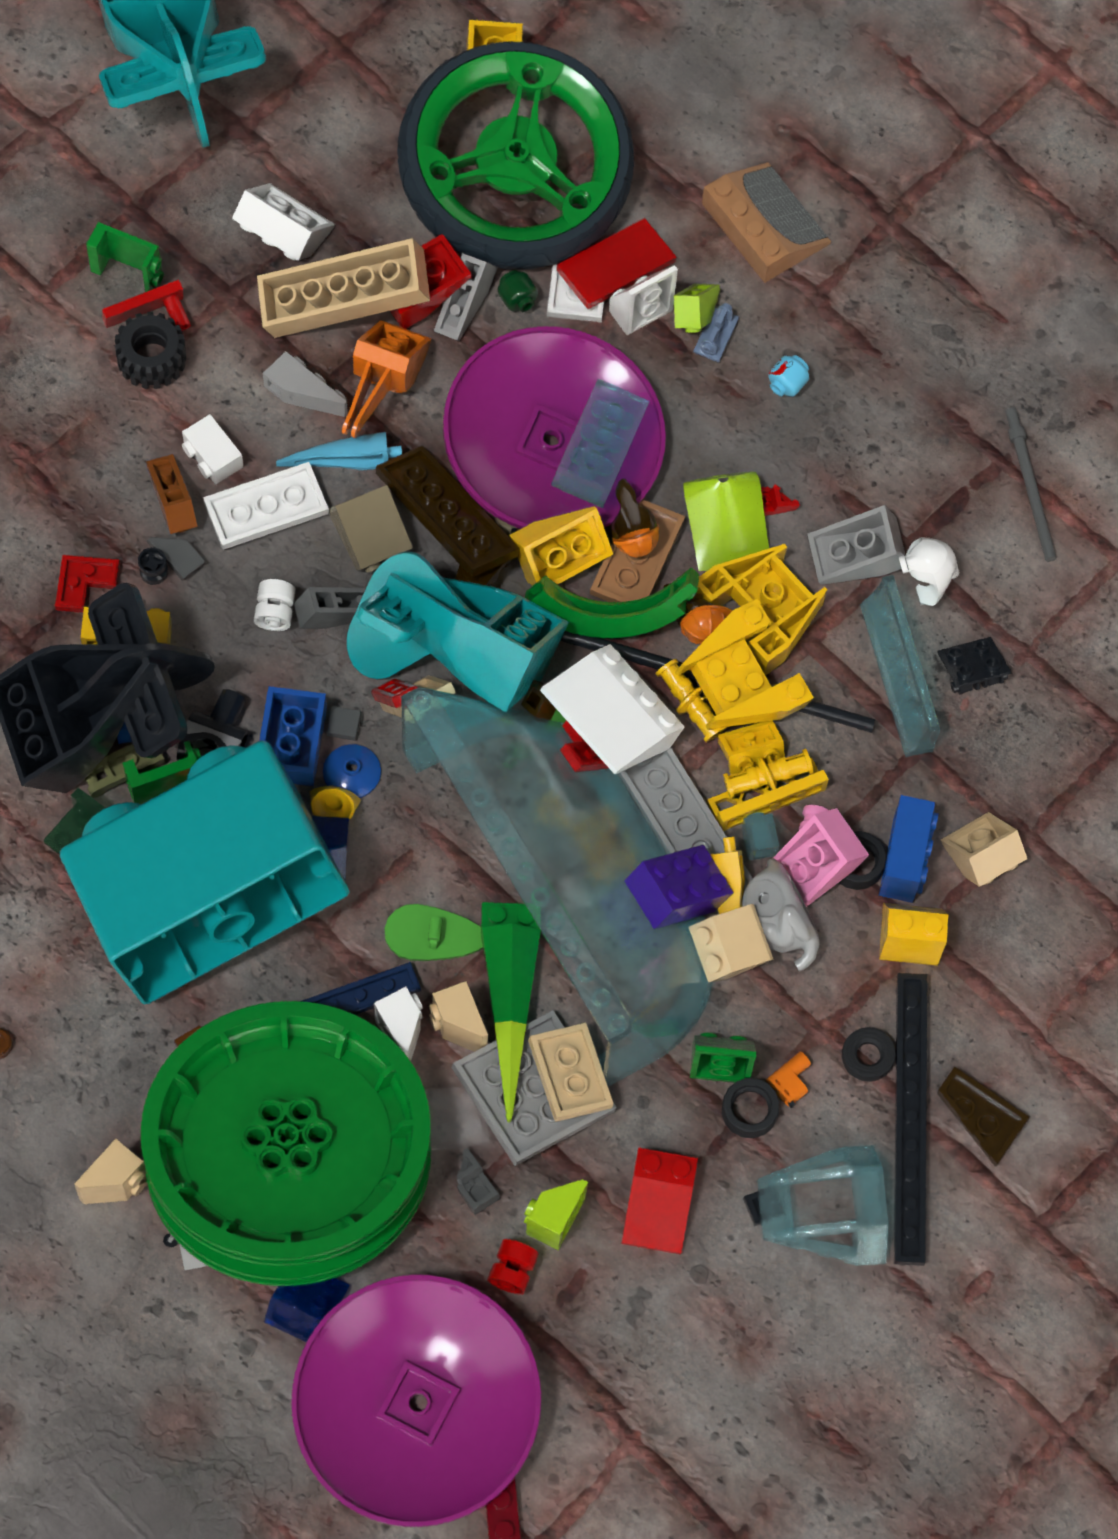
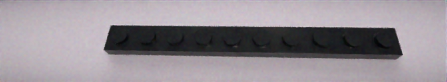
[894,973,927,1266]

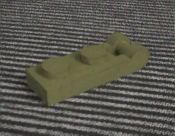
[83,744,165,798]

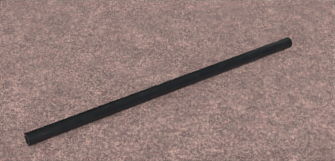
[560,631,876,733]

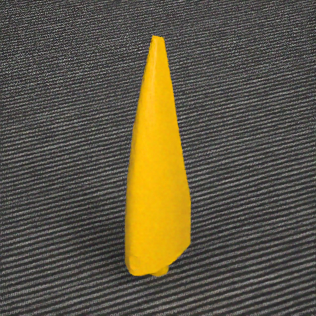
[710,836,745,914]

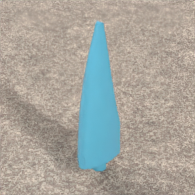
[276,432,402,470]

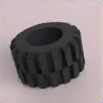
[115,312,186,389]

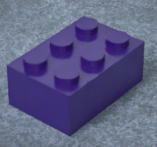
[624,845,734,930]

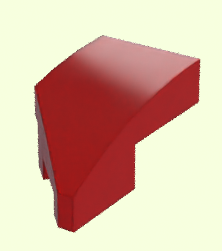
[761,484,800,516]

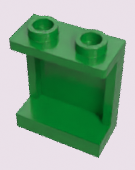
[122,741,201,805]

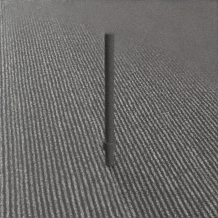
[1005,407,1056,562]

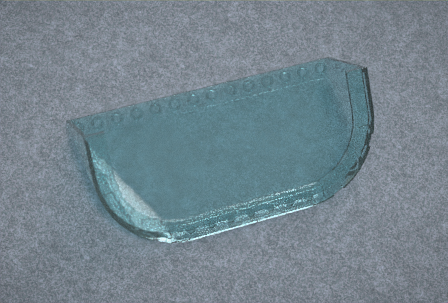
[401,688,713,1086]

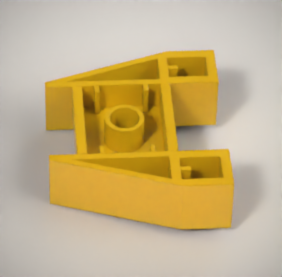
[693,544,827,676]
[675,599,814,730]

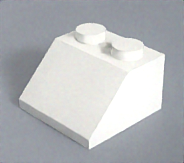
[374,987,423,1061]

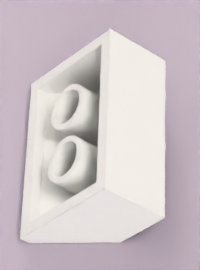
[232,183,335,261]

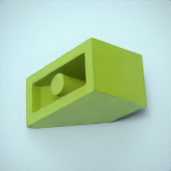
[674,284,720,333]

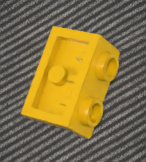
[718,721,785,775]

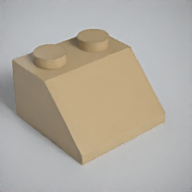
[941,812,1028,887]
[688,904,773,983]
[429,981,488,1052]
[74,1139,147,1204]

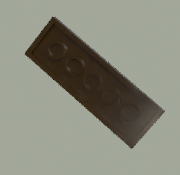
[376,445,519,578]

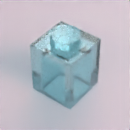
[742,812,779,861]

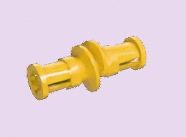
[656,658,727,743]
[723,748,814,799]

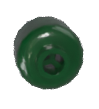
[498,270,538,312]

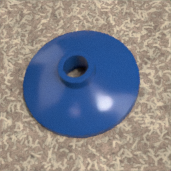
[323,744,381,798]

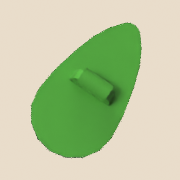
[384,904,483,961]

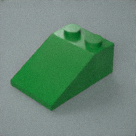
[689,1033,756,1083]

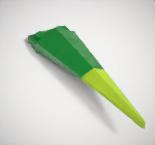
[481,902,541,1123]

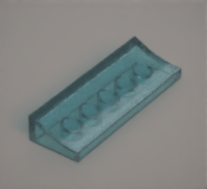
[860,575,940,757]

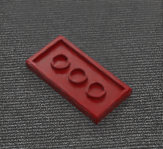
[556,218,677,309]

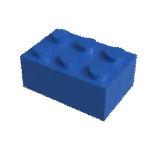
[259,686,327,787]
[878,795,939,903]

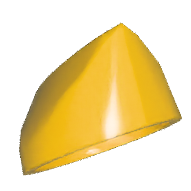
[309,786,361,826]

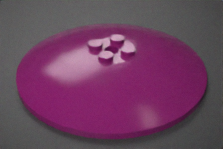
[443,326,666,529]
[291,1275,541,1527]

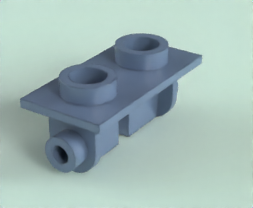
[693,303,739,362]

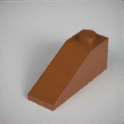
[146,454,198,534]

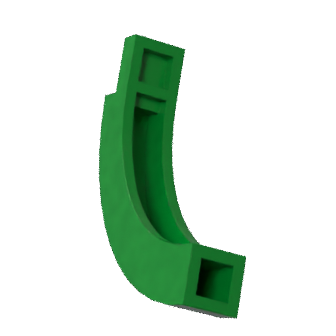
[525,567,699,638]

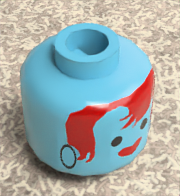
[768,355,809,396]

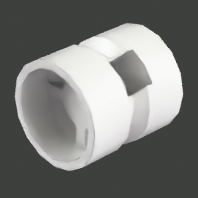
[254,579,296,631]

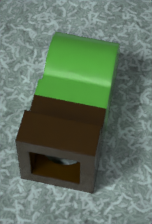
[521,680,566,723]

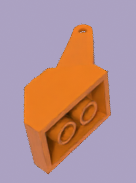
[342,320,432,438]

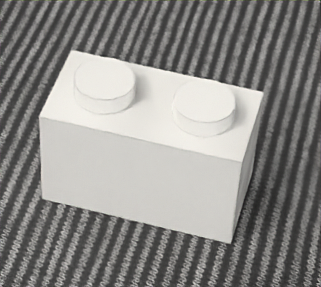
[182,414,243,485]

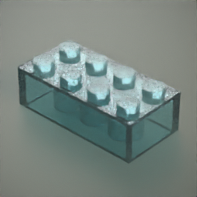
[551,378,650,508]

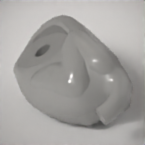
[742,859,820,972]

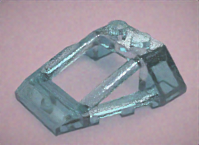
[757,1145,889,1265]

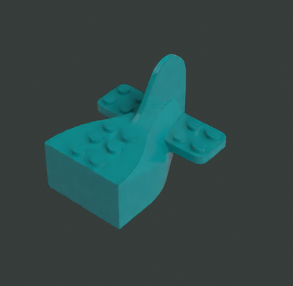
[98,0,266,148]
[347,552,569,712]

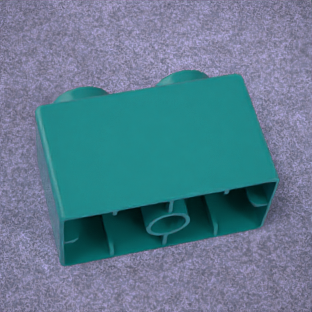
[59,740,350,1004]

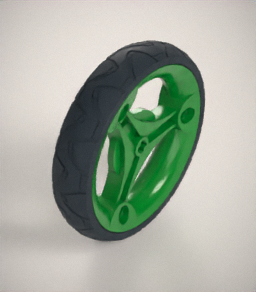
[397,42,634,270]

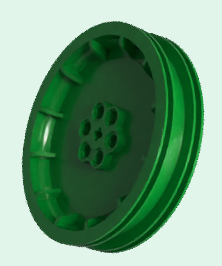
[141,1001,431,1286]

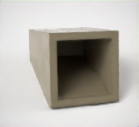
[329,485,413,573]

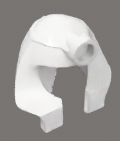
[899,537,959,606]

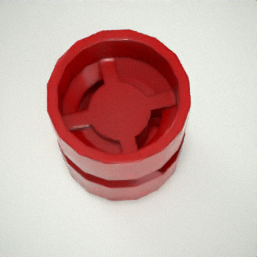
[487,1239,539,1295]

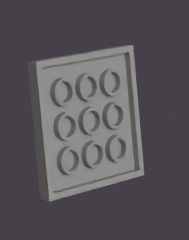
[451,1010,617,1166]

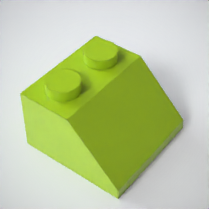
[524,1179,588,1250]

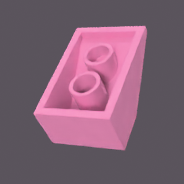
[772,808,869,907]

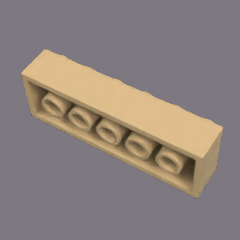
[257,238,430,338]

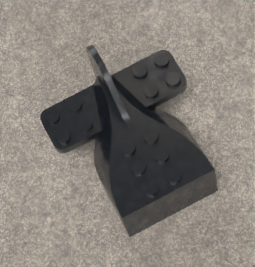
[0,583,215,793]

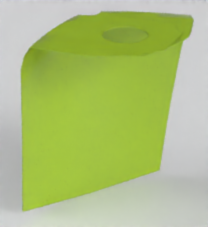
[683,471,769,571]

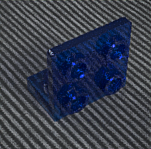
[264,1278,350,1342]

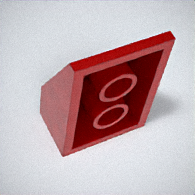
[390,234,472,329]
[621,1147,698,1255]

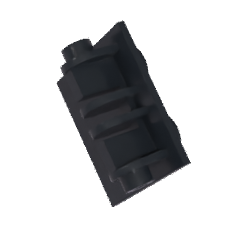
[937,637,1011,694]

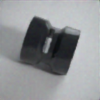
[138,547,168,585]

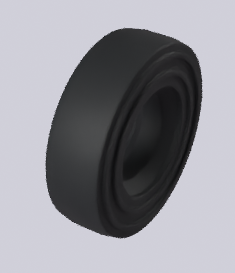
[841,1027,896,1082]

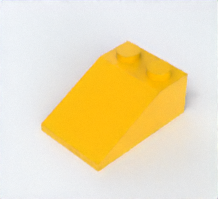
[509,506,613,586]

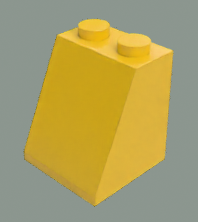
[879,903,948,966]

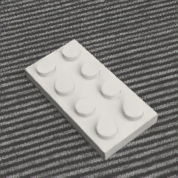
[203,462,329,550]

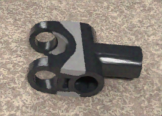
[176,689,248,761]

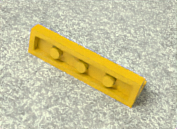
[707,757,829,831]

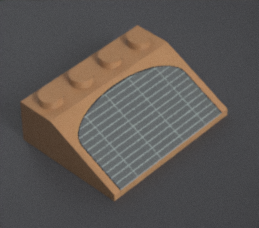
[702,163,831,283]

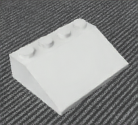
[540,644,685,774]

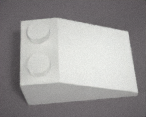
[609,265,678,335]

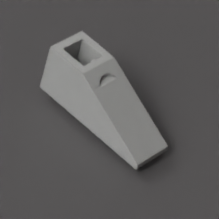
[263,351,348,417]

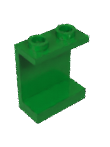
[86,222,164,292]

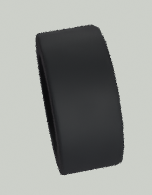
[839,831,887,890]
[722,1078,780,1138]

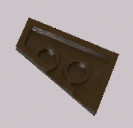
[937,1067,1030,1167]

